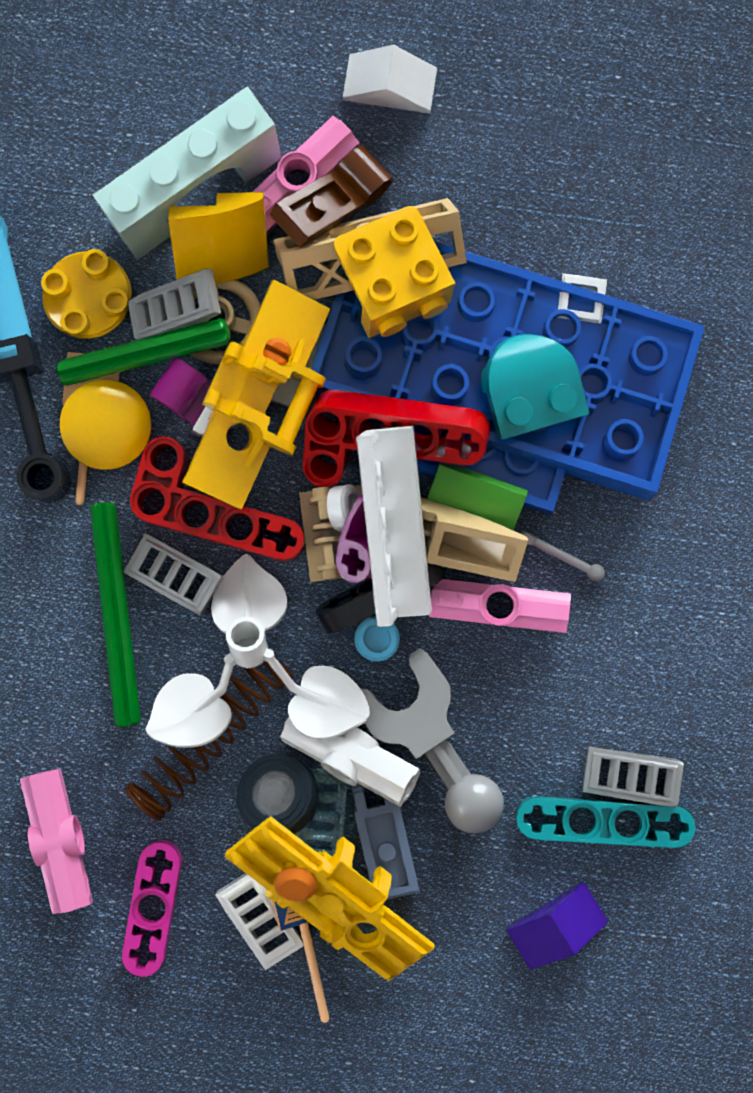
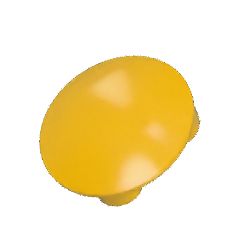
[41,249,132,339]
[60,380,151,470]

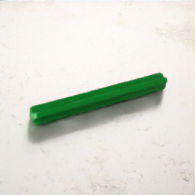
[90,502,141,727]

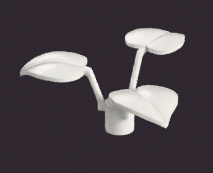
[146,554,370,748]

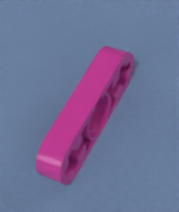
[122,840,183,977]

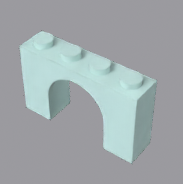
[93,86,282,260]

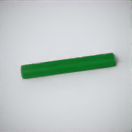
[56,318,231,386]

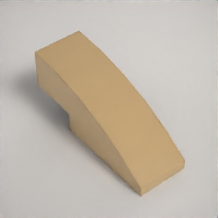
[420,497,528,582]

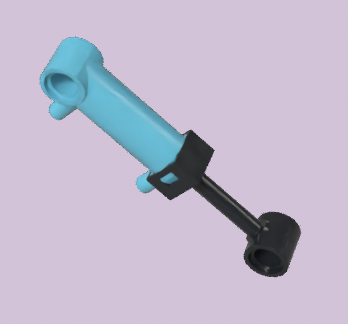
[0,216,71,503]

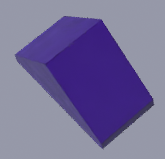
[506,881,608,970]

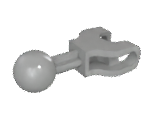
[360,648,504,834]

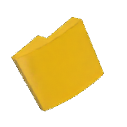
[168,192,269,284]

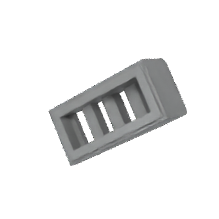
[128,269,221,340]
[123,533,225,616]
[582,746,684,808]

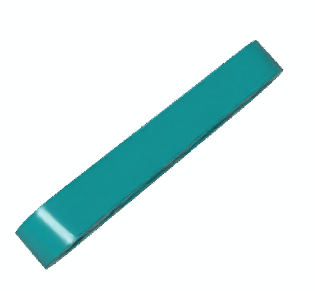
[515,796,696,848]

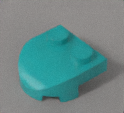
[481,334,589,440]

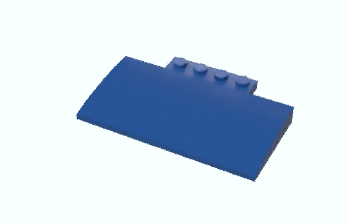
[311,241,705,516]

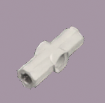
[280,717,420,807]

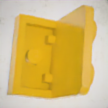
[334,206,455,338]

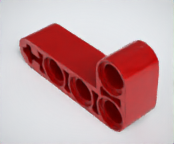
[303,390,491,487]
[130,437,306,562]

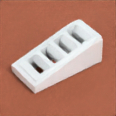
[215,873,304,970]

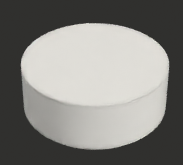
[326,484,361,532]

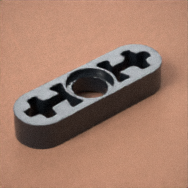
[316,563,445,633]

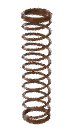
[125,657,293,821]

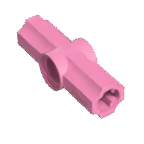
[253,116,360,235]
[429,579,571,633]
[20,768,93,914]

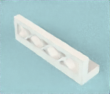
[357,426,432,627]

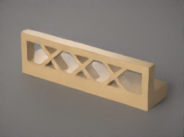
[274,198,467,300]

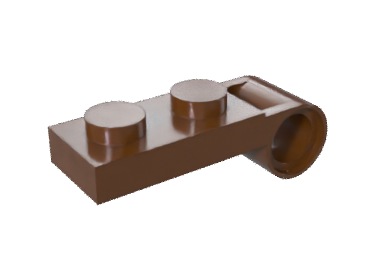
[269,145,394,248]

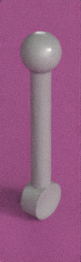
[520,530,605,582]

